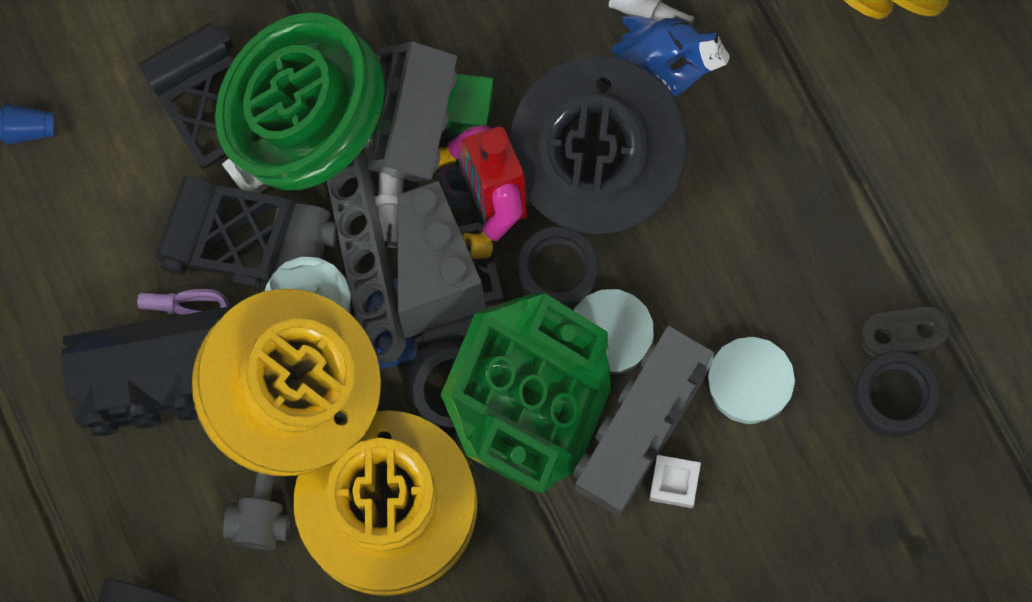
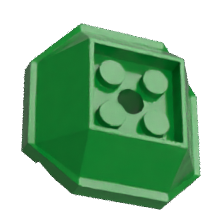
[441,293,611,493]

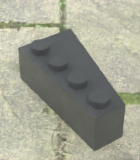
[572,326,714,518]

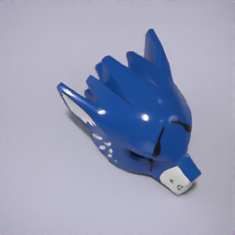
[600,16,730,97]

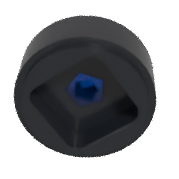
[433,164,473,207]

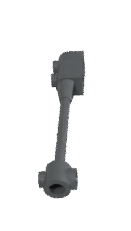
[223,203,338,550]

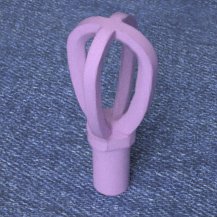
[137,289,229,315]

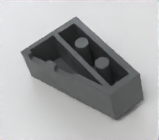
[368,41,457,182]
[398,181,486,339]

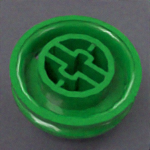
[215,13,384,190]

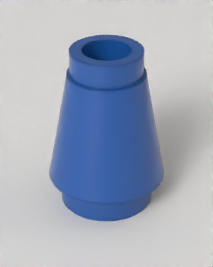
[0,103,55,145]

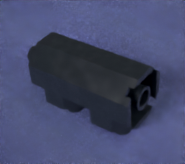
[61,305,235,437]

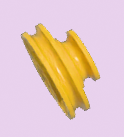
[192,289,381,476]
[294,411,478,596]

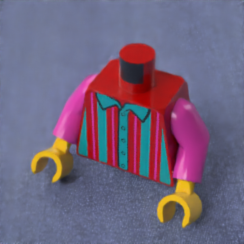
[435,125,527,259]

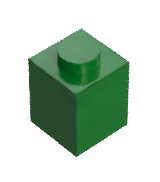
[446,74,494,138]

